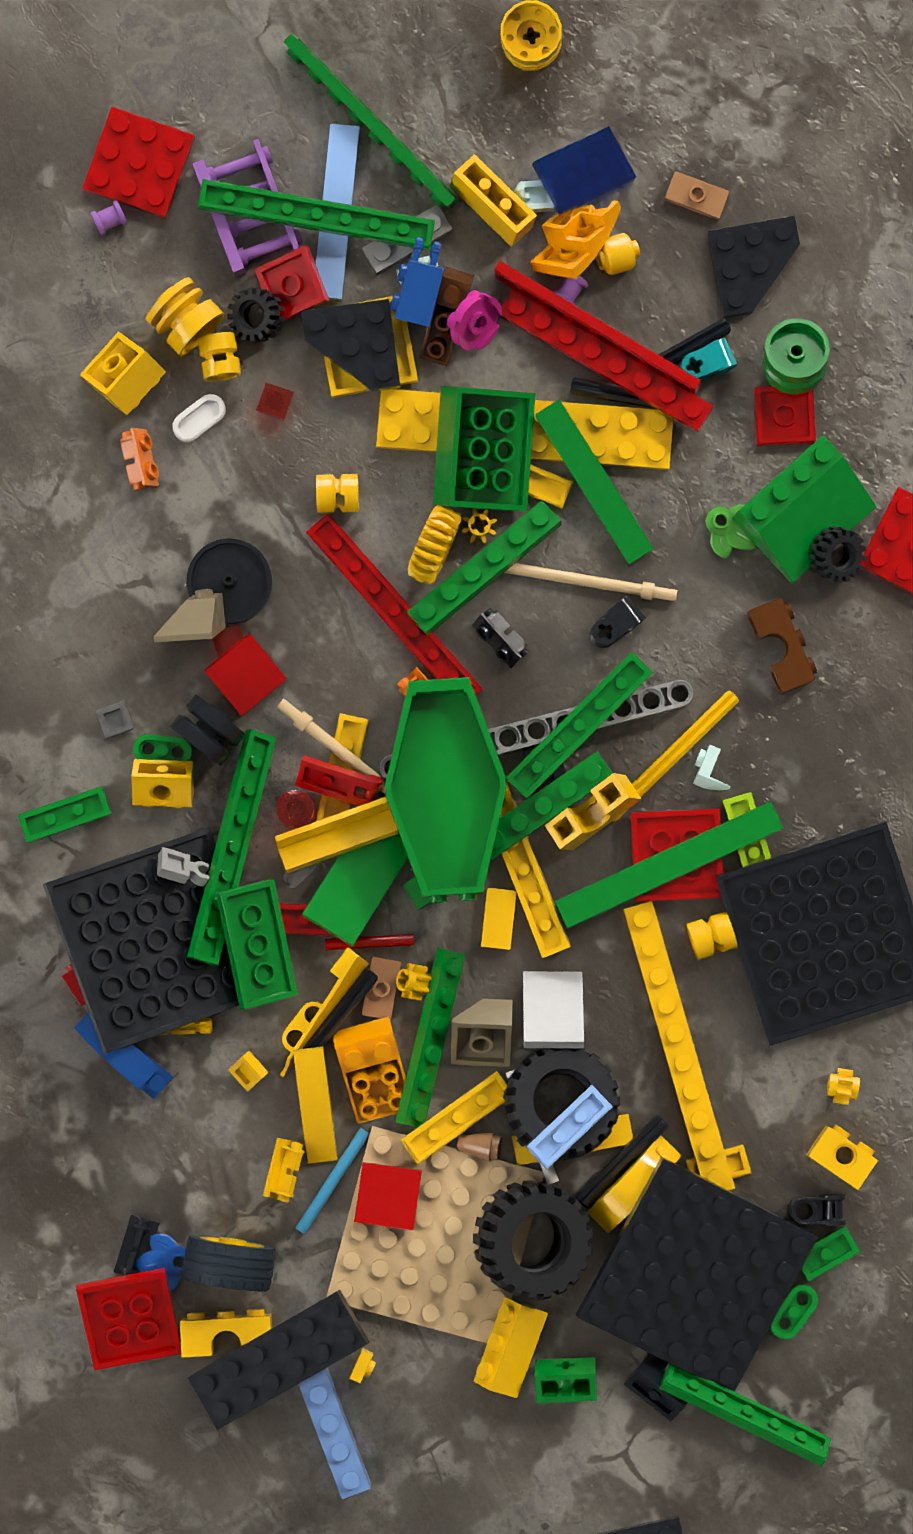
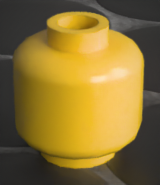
[596,233,640,275]

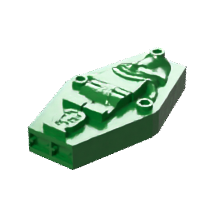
[385,677,506,903]

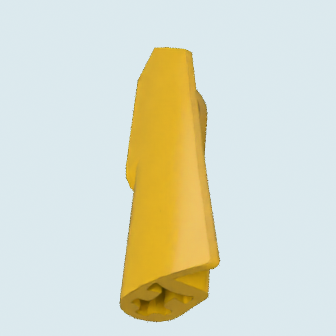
[280,947,369,1077]

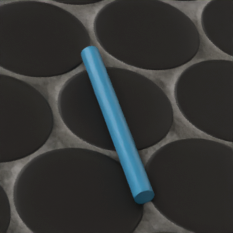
[295,1128,370,1234]

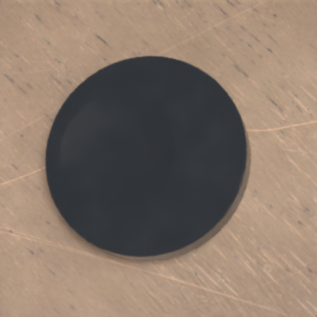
[186,538,272,624]

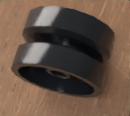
[169,694,246,767]

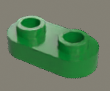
[133,734,193,761]
[770,1284,818,1339]

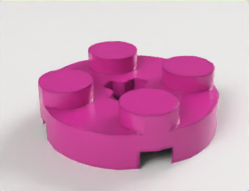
[447,290,502,351]

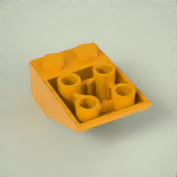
[333,1016,406,1124]

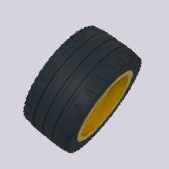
[182,1235,275,1292]

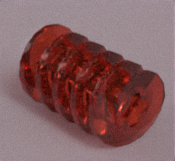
[276,790,316,829]

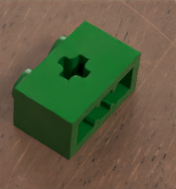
[535,1357,598,1403]

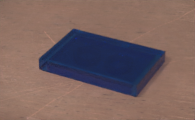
[532,126,636,216]

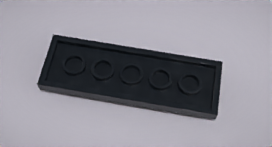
[187,1290,370,1430]

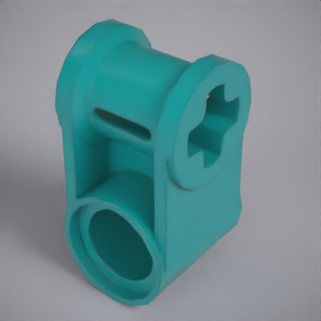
[680,338,738,382]

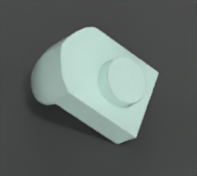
[513,180,554,213]
[693,745,731,790]

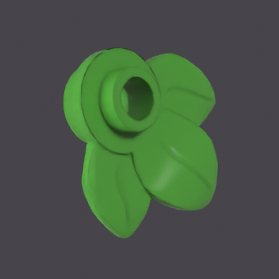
[706,504,757,559]

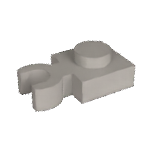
[157,847,209,886]

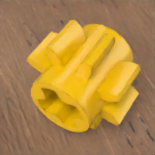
[462,508,497,545]
[396,963,432,1001]
[826,1068,860,1105]

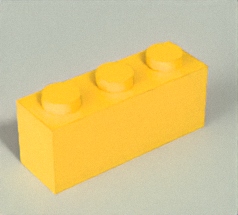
[449,154,537,247]
[473,1297,548,1398]

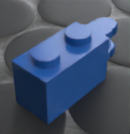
[390,237,444,327]

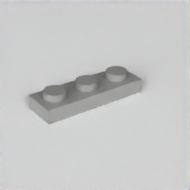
[362,205,453,275]

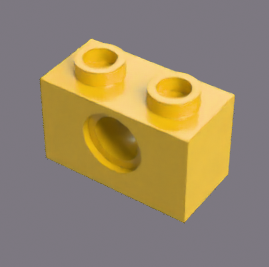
[131,759,194,808]
[806,1124,878,1190]

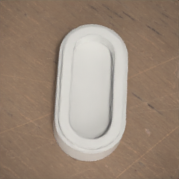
[173,394,226,443]

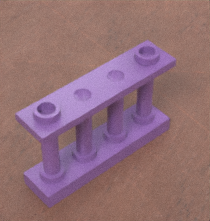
[192,139,303,278]

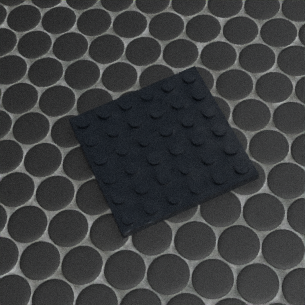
[715,821,913,1046]
[43,827,239,1054]
[576,1156,818,1392]

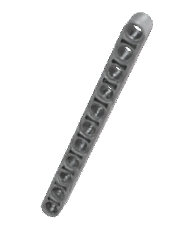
[380,680,693,780]

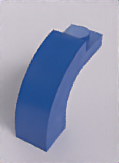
[74,1012,174,1099]

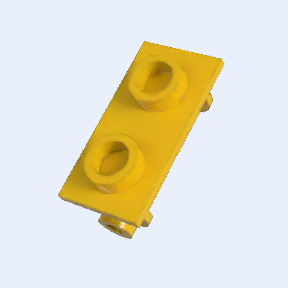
[263,1138,305,1202]

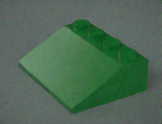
[433,386,536,511]
[732,435,877,583]

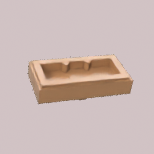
[664,171,730,220]
[362,957,402,1020]

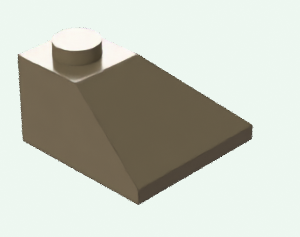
[153,589,226,642]
[451,999,513,1067]

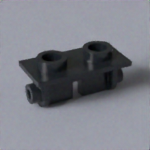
[472,607,530,668]
[114,1215,160,1276]

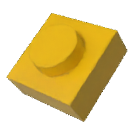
[228,1051,269,1092]
[349,1348,376,1383]

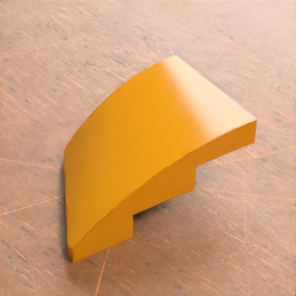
[530,201,621,279]

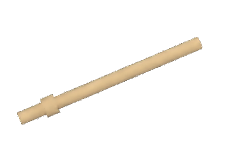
[504,563,678,602]
[276,699,386,795]

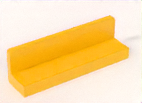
[275,797,398,874]

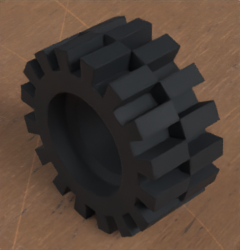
[227,288,285,342]
[809,526,867,583]

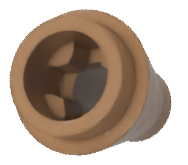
[457,1133,502,1162]

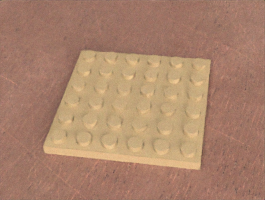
[327,1126,544,1343]

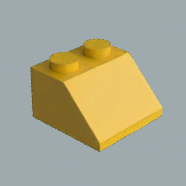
[80,331,166,415]

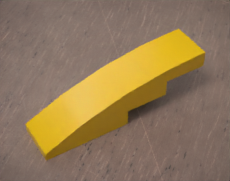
[293,1047,338,1164]

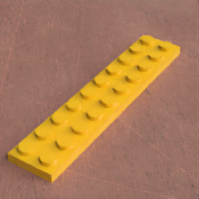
[376,389,673,471]

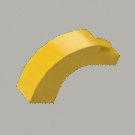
[587,1136,682,1233]

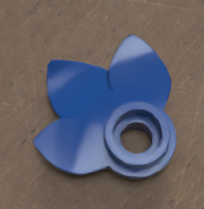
[134,1234,186,1291]

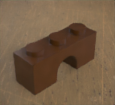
[746,597,817,695]

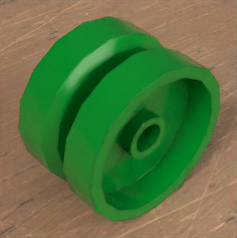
[762,318,830,395]

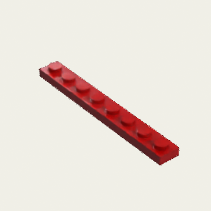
[498,288,713,433]

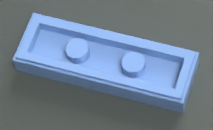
[526,1085,612,1169]

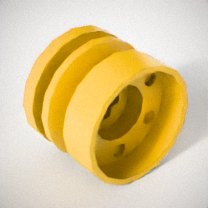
[501,0,562,71]
[145,277,224,357]

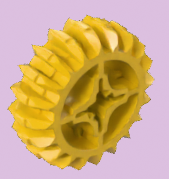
[407,505,461,584]

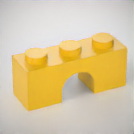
[544,773,641,851]
[180,1309,272,1358]

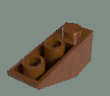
[419,267,475,366]

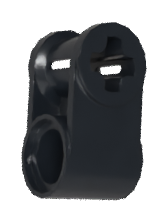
[590,596,646,648]
[787,1194,846,1226]

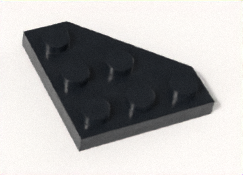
[708,216,800,318]
[301,299,401,392]

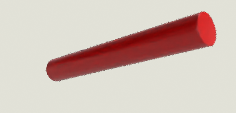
[325,934,414,951]

